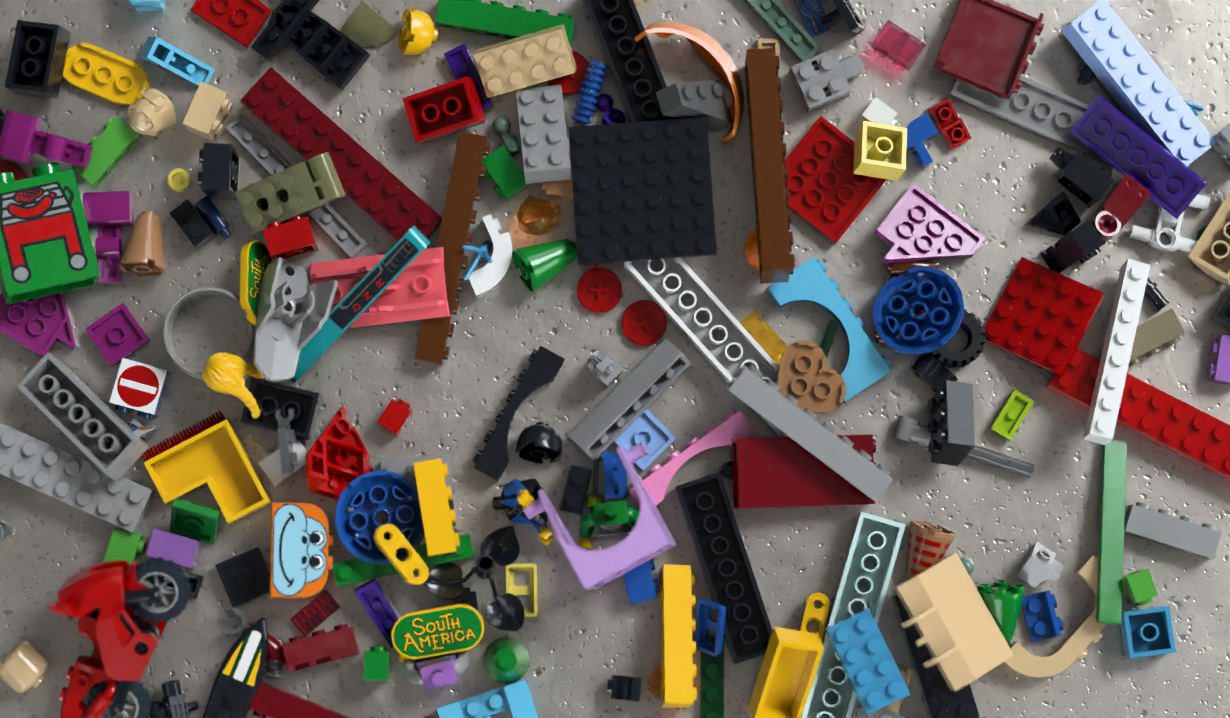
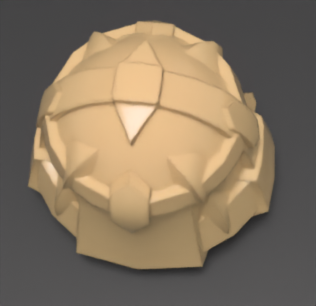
[127,88,176,136]

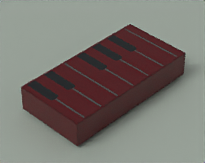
[290,589,341,637]

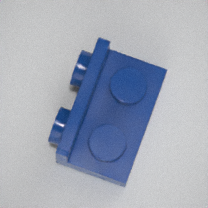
[603,452,628,500]
[1021,590,1063,642]

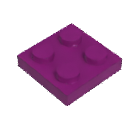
[85,303,150,367]

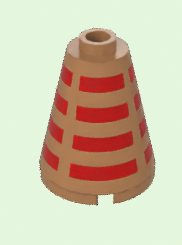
[906,519,955,579]

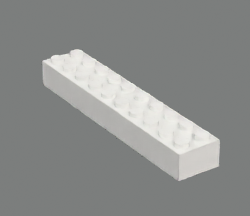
[624,258,783,437]

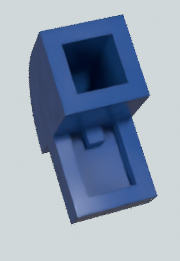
[906,113,938,169]

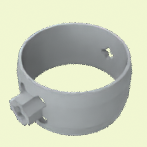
[163,287,255,382]

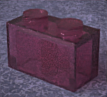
[871,20,926,71]

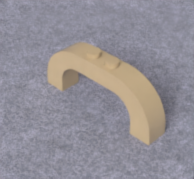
[1003,555,1107,677]

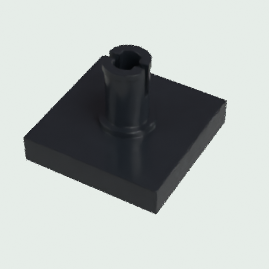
[820,0,865,34]

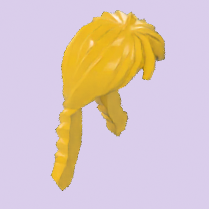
[202,352,265,418]

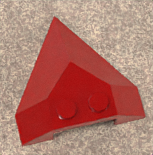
[305,406,373,501]

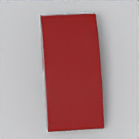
[927,98,972,149]

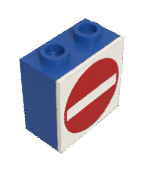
[109,358,170,419]

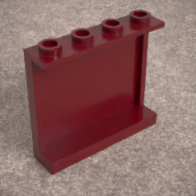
[933,0,1044,100]

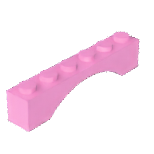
[628,410,757,509]

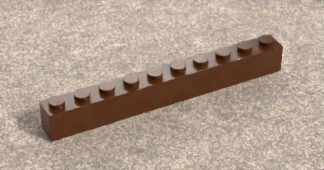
[414,131,491,364]

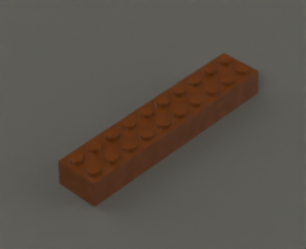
[744,48,795,284]

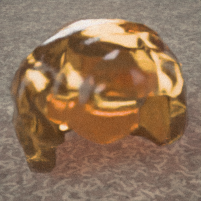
[517,196,561,236]

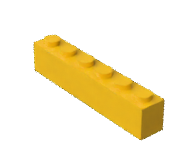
[660,565,697,708]

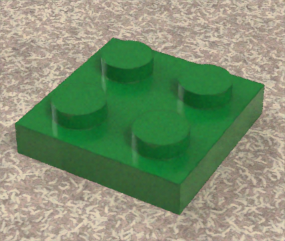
[169,499,220,545]

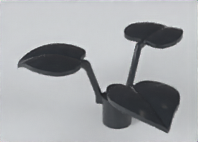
[423,526,525,631]

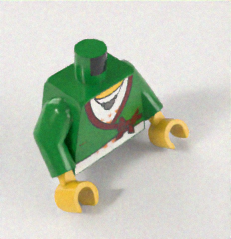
[577,501,640,551]

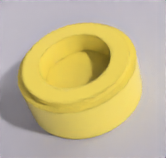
[167,168,191,192]

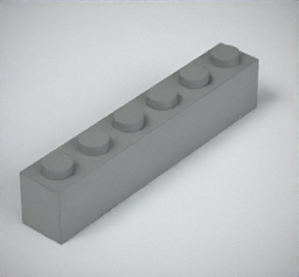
[568,338,691,461]

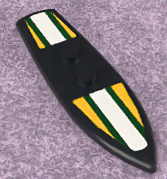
[203,617,268,718]

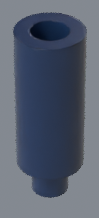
[194,196,232,240]

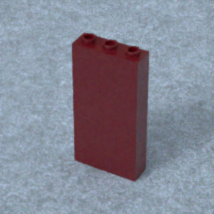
[732,434,877,508]

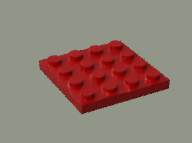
[783,116,887,244]
[984,257,1105,377]

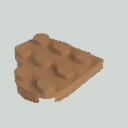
[776,340,846,413]

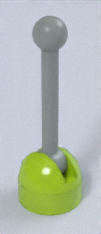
[586,455,604,509]

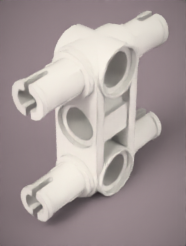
[1129,194,1210,253]

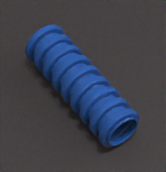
[571,60,609,125]

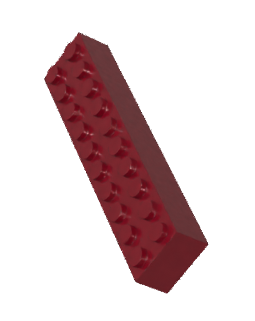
[240,67,442,242]

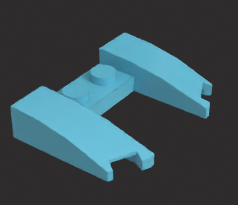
[437,679,538,718]

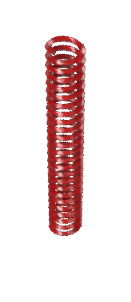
[141,410,226,462]

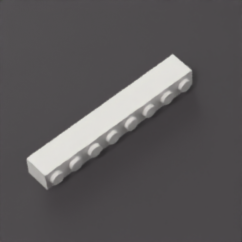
[1083,259,1150,445]

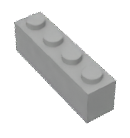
[1124,502,1221,560]

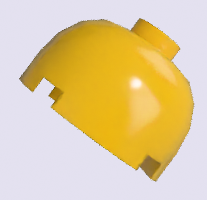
[398,9,438,55]

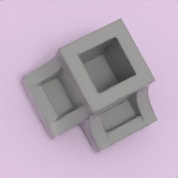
[1017,541,1064,589]

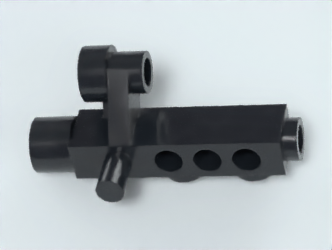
[149,679,199,718]

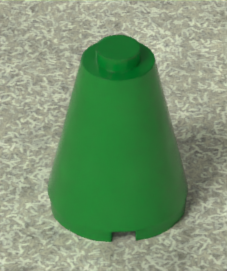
[512,239,577,292]
[483,637,530,684]

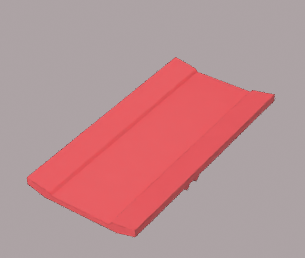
[311,247,450,329]

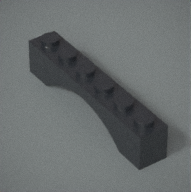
[472,345,565,482]

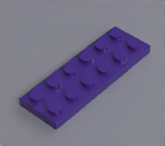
[1070,95,1207,219]

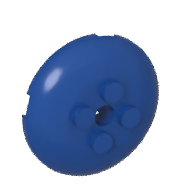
[873,267,964,355]
[335,471,425,565]

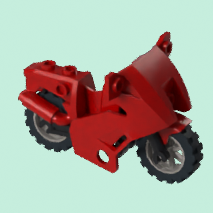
[49,558,191,718]

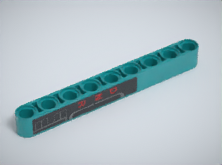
[291,226,431,383]

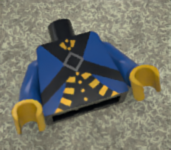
[492,478,554,545]

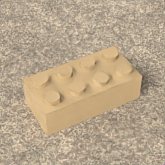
[473,24,577,98]

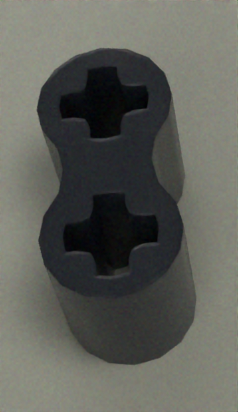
[910,353,958,392]

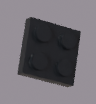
[215,547,270,607]

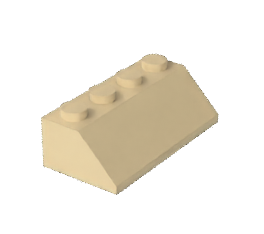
[1188,192,1230,286]

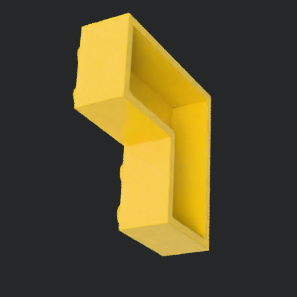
[144,419,273,524]

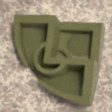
[340,1,399,48]

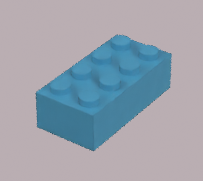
[825,608,910,714]

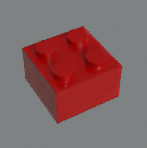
[263,215,319,260]

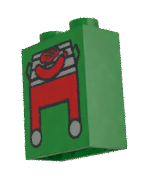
[0,163,100,305]

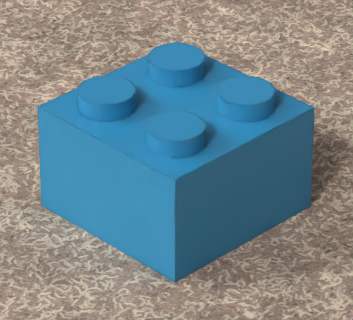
[1120,606,1176,658]

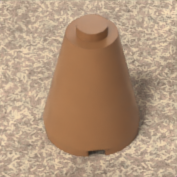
[119,211,166,277]

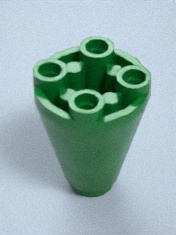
[977,580,1024,645]

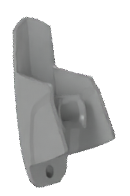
[254,257,338,382]

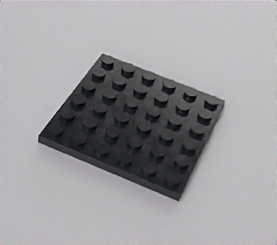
[568,117,717,266]

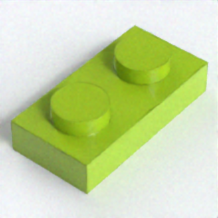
[990,389,1034,441]

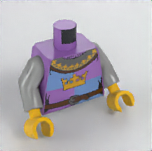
[398,650,469,690]

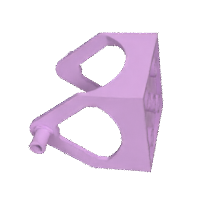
[522,442,677,590]

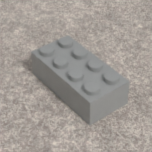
[516,85,571,184]

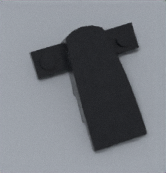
[251,0,371,91]

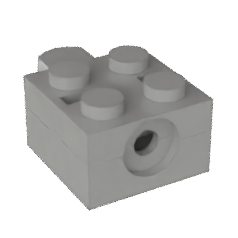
[789,49,864,113]

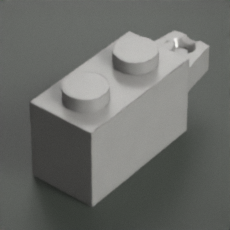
[587,350,623,389]

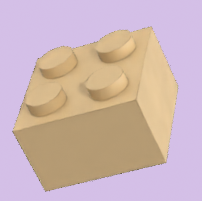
[182,81,233,142]

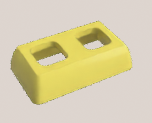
[506,564,538,617]

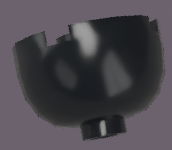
[515,422,563,464]

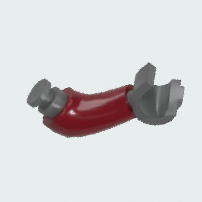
[223,607,287,679]

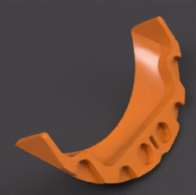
[634,22,744,143]

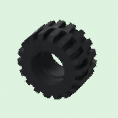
[929,309,986,368]

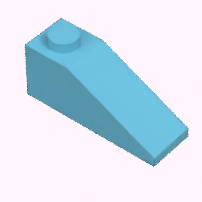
[138,36,215,87]

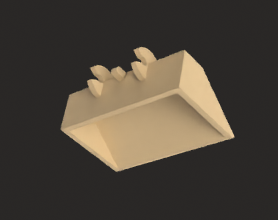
[893,553,1014,691]

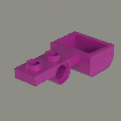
[0,109,94,168]
[83,191,133,284]

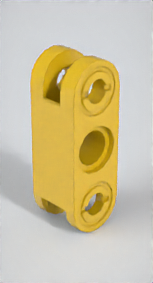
[374,524,429,585]
[799,593,830,642]

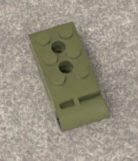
[234,152,346,234]

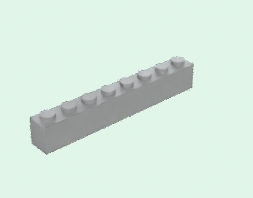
[727,365,893,502]

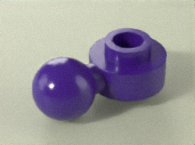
[595,94,626,125]

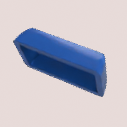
[694,599,726,657]

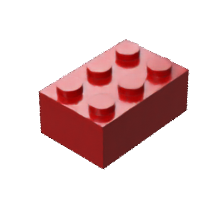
[403,77,487,144]

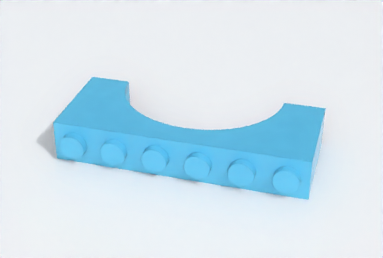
[766,257,891,403]

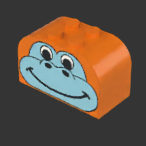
[269,503,333,599]

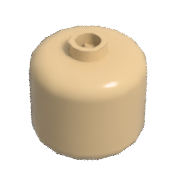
[0,641,49,693]

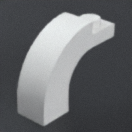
[468,214,513,298]

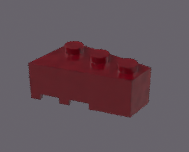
[282,623,361,672]

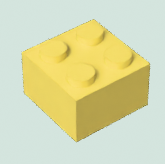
[853,121,907,181]

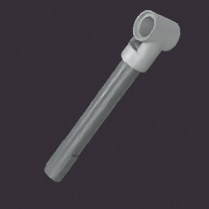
[893,415,1035,478]

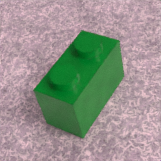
[483,145,530,201]
[364,646,391,680]

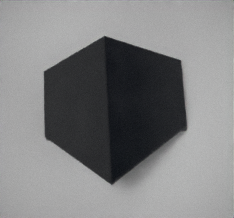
[1024,191,1081,236]

